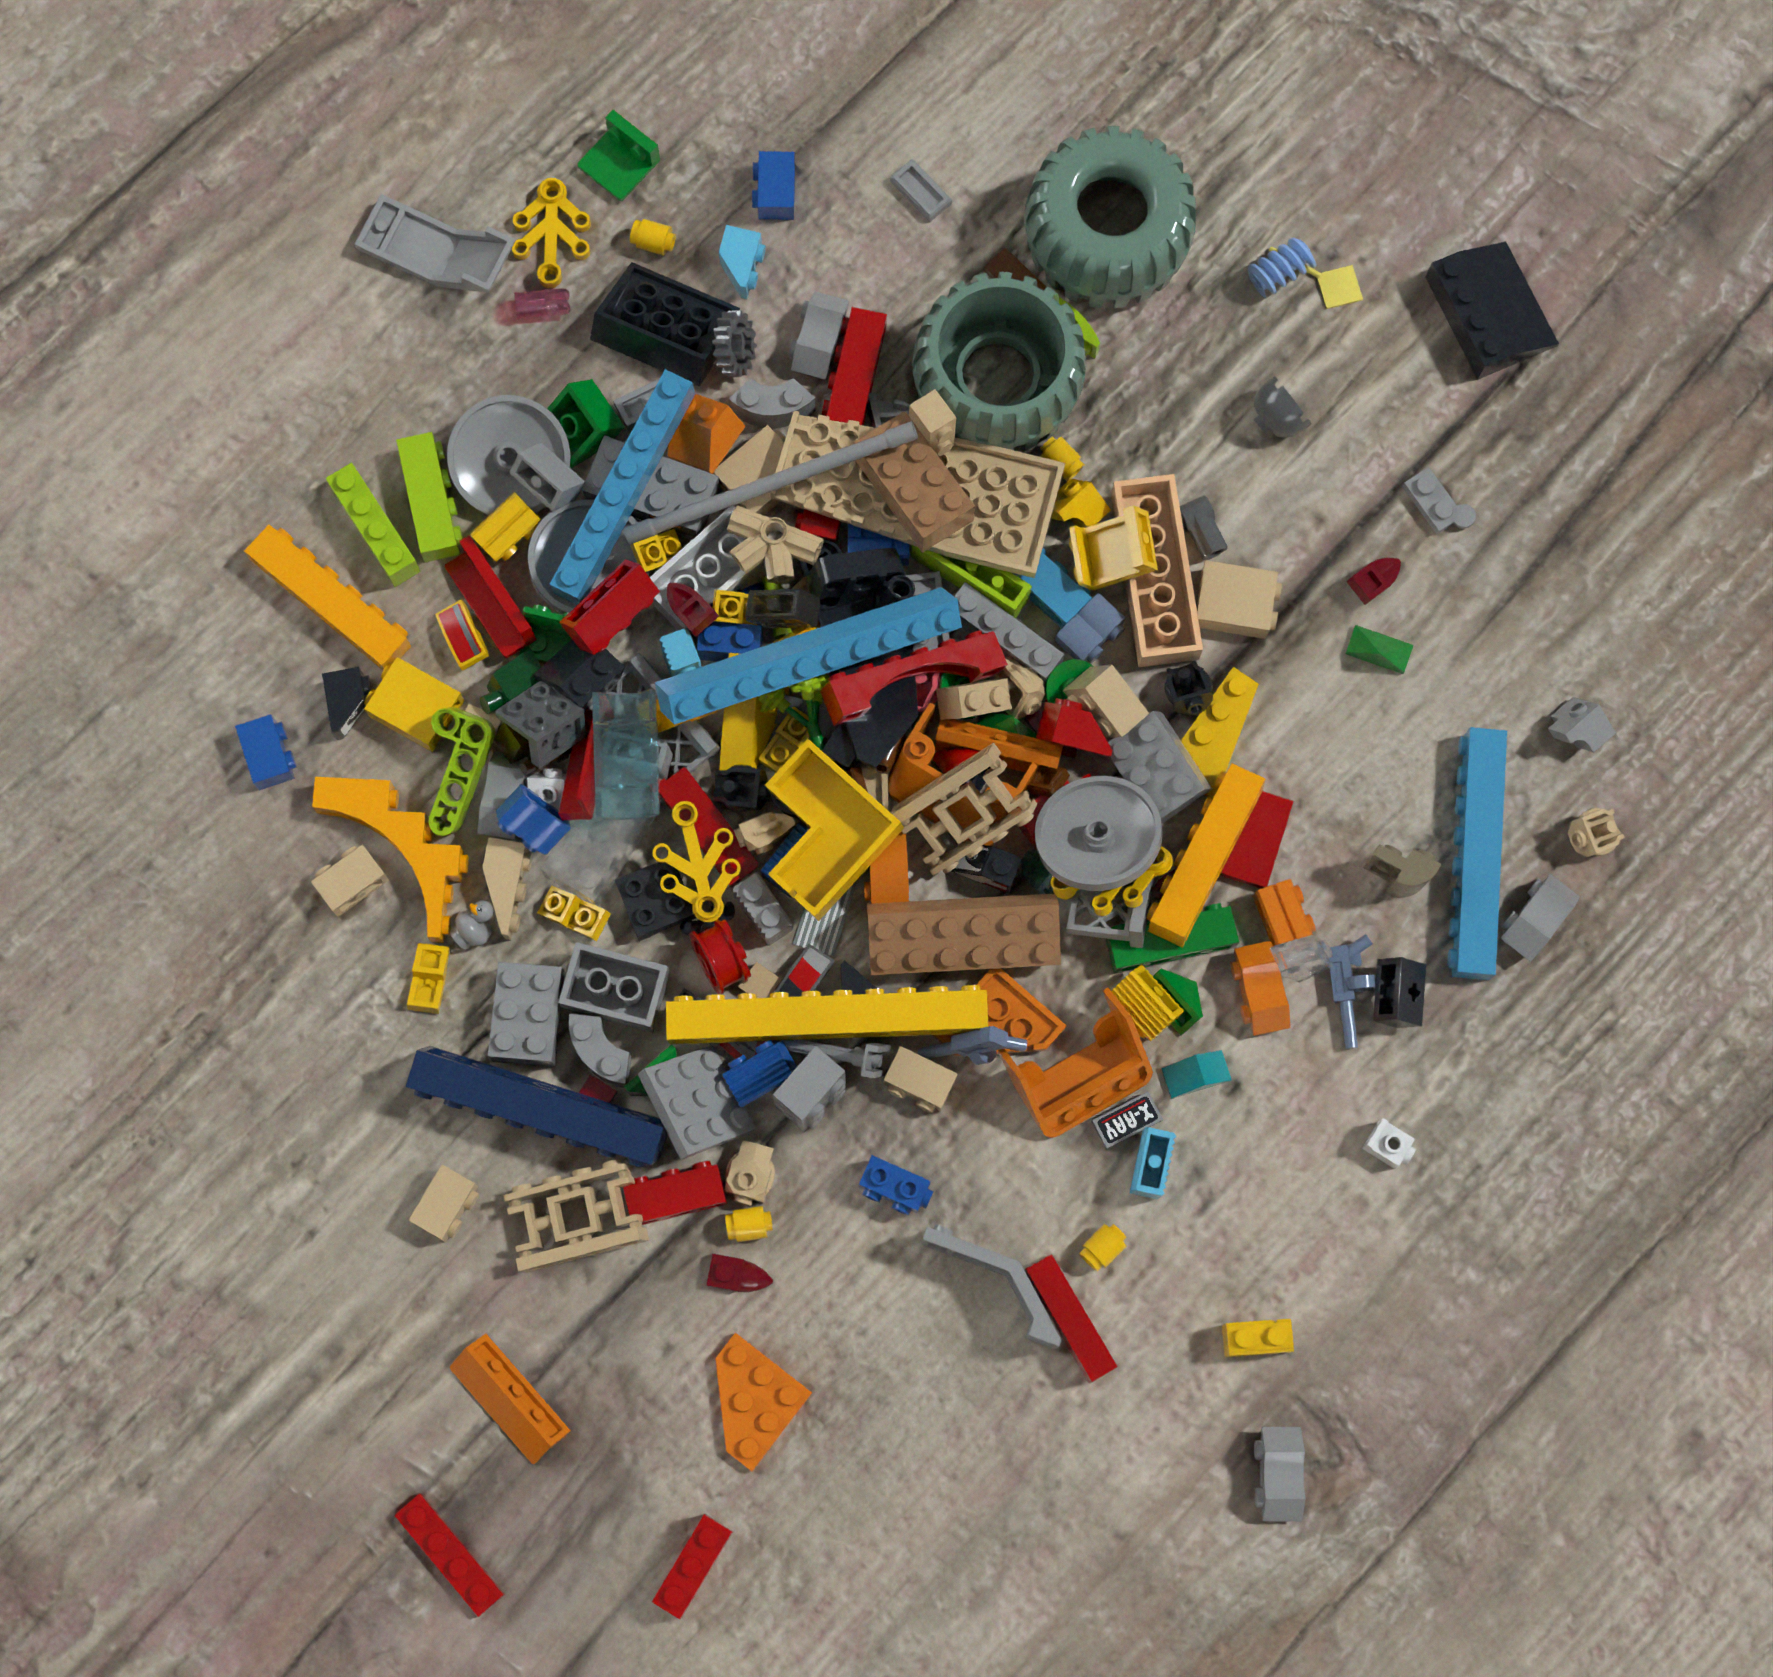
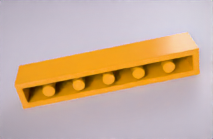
[244,524,411,670]
[1146,763,1266,948]

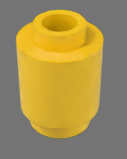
[629,219,676,256]
[1040,436,1085,482]
[725,1206,773,1242]
[1079,1224,1127,1272]

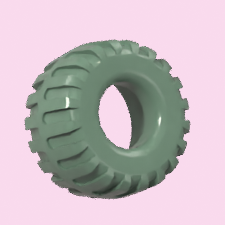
[1024,126,1196,308]
[913,272,1086,451]

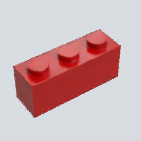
[559,559,660,655]
[623,1161,727,1225]
[652,1514,734,1620]

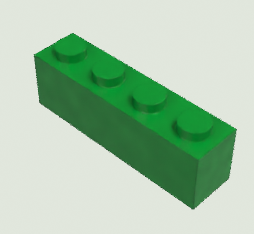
[1105,903,1239,974]

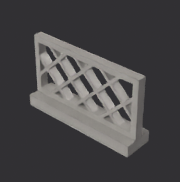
[590,653,721,785]
[1066,862,1157,948]

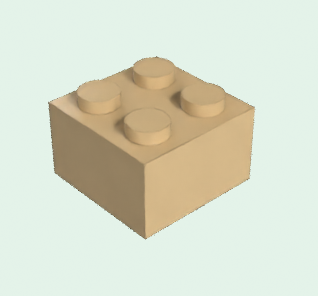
[1063,664,1149,738]

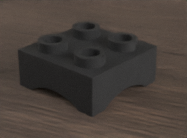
[615,862,697,941]

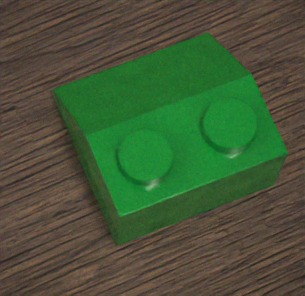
[547,379,625,468]

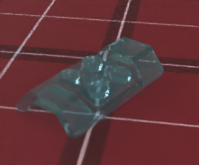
[592,689,660,820]

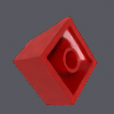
[1036,698,1112,757]

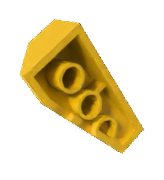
[719,653,790,770]

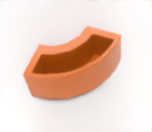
[864,831,909,904]
[1230,941,1291,1036]

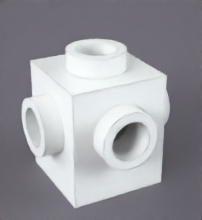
[527,768,566,810]

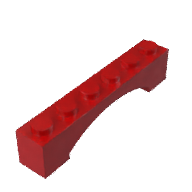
[820,630,1008,726]

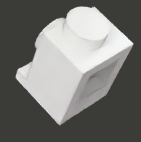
[1362,1118,1416,1169]

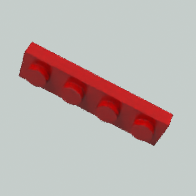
[394,1493,505,1617]

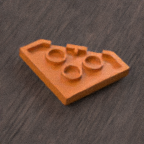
[932,968,1067,1056]
[715,1333,812,1472]

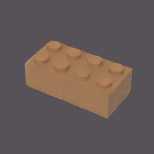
[853,411,975,553]

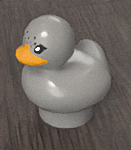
[450,900,493,949]

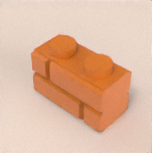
[1252,879,1316,954]

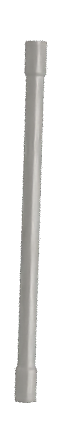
[624,421,918,545]

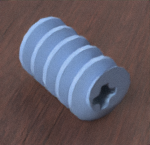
[1248,237,1317,298]

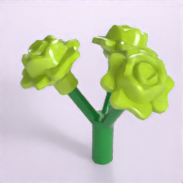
[758,674,829,750]

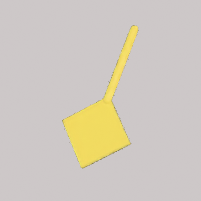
[1269,247,1363,309]

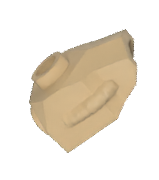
[994,656,1045,719]
[1568,808,1625,857]
[734,811,796,855]
[724,1140,775,1206]

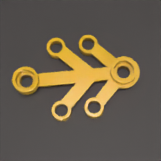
[512,178,591,288]
[652,801,741,922]
[1051,846,1173,916]

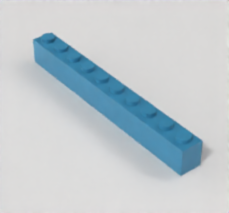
[655,587,962,725]

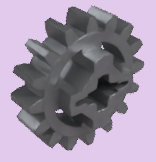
[712,310,757,377]

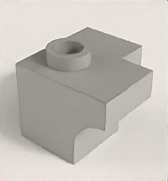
[1548,697,1616,753]

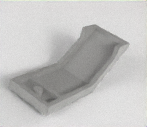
[354,194,515,293]
[921,1224,1061,1349]

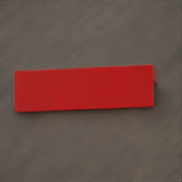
[445,535,537,658]
[558,696,613,821]
[654,767,759,888]
[1024,1254,1118,1384]

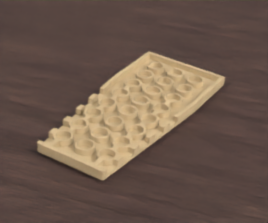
[770,411,1065,578]

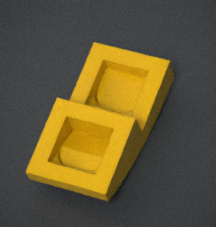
[407,943,450,1014]

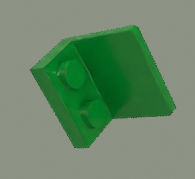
[577,109,660,202]
[519,605,572,664]

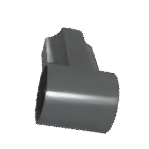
[1180,495,1228,560]

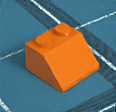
[668,394,745,474]

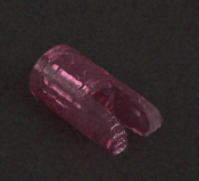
[514,288,571,319]

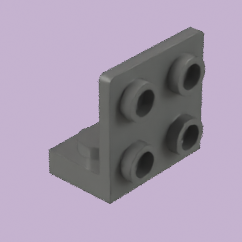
[496,681,587,769]

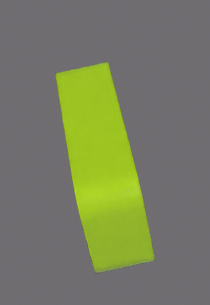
[428,707,495,836]

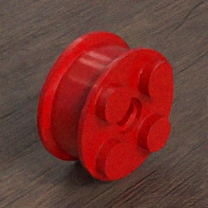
[690,919,751,995]

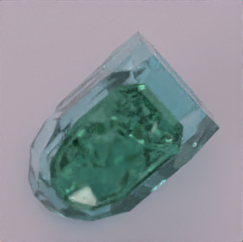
[1021,848,1067,894]

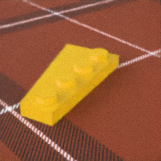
[1181,667,1259,798]

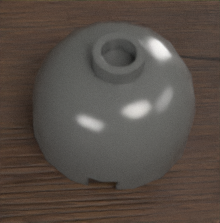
[1254,376,1312,438]

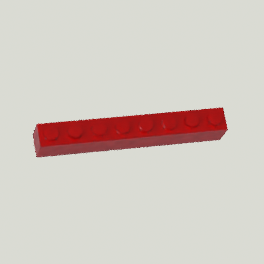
[795,307,887,544]

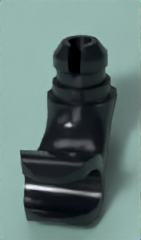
[680,898,736,936]

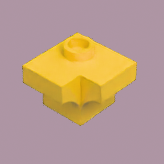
[1051,478,1111,528]

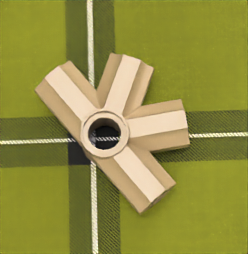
[727,505,824,584]

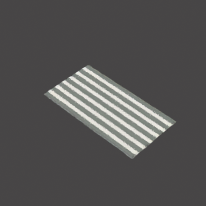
[793,880,858,956]

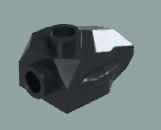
[1164,660,1213,716]
[712,764,771,812]

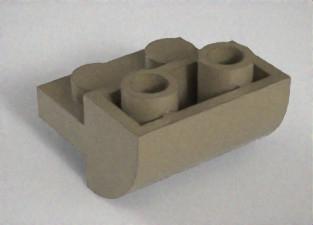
[1363,844,1441,898]

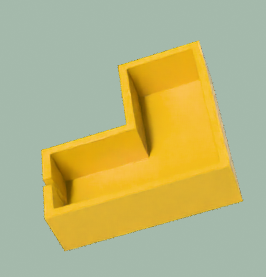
[765,739,904,921]

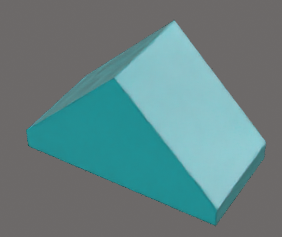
[1161,1050,1232,1099]

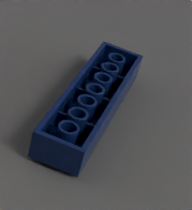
[405,1046,668,1168]

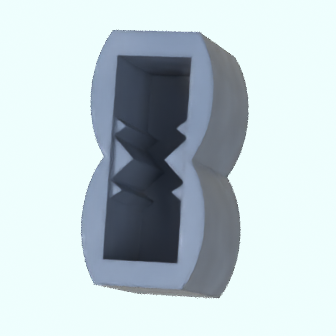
[1055,593,1125,663]

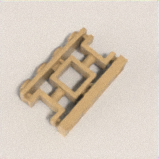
[891,742,1037,876]
[503,1159,649,1272]

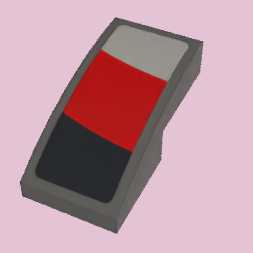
[775,944,835,997]

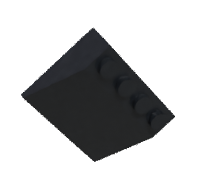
[1425,241,1559,380]
[590,262,740,387]

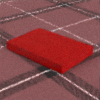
[1220,791,1294,889]

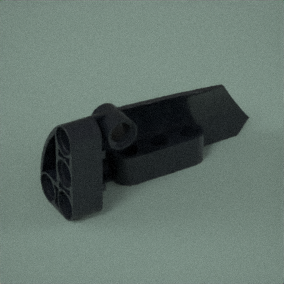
[806,548,918,769]

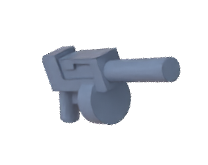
[1324,934,1376,1049]
[918,1026,1027,1065]

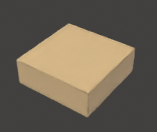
[738,962,782,998]

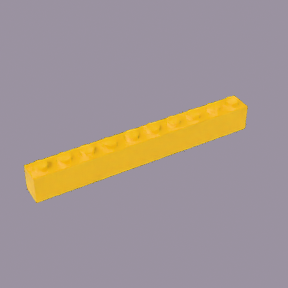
[666,985,988,1044]

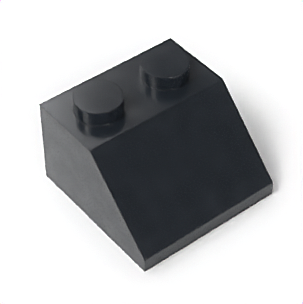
[533,639,625,713]

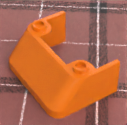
[888,703,1038,846]
[998,987,1153,1138]

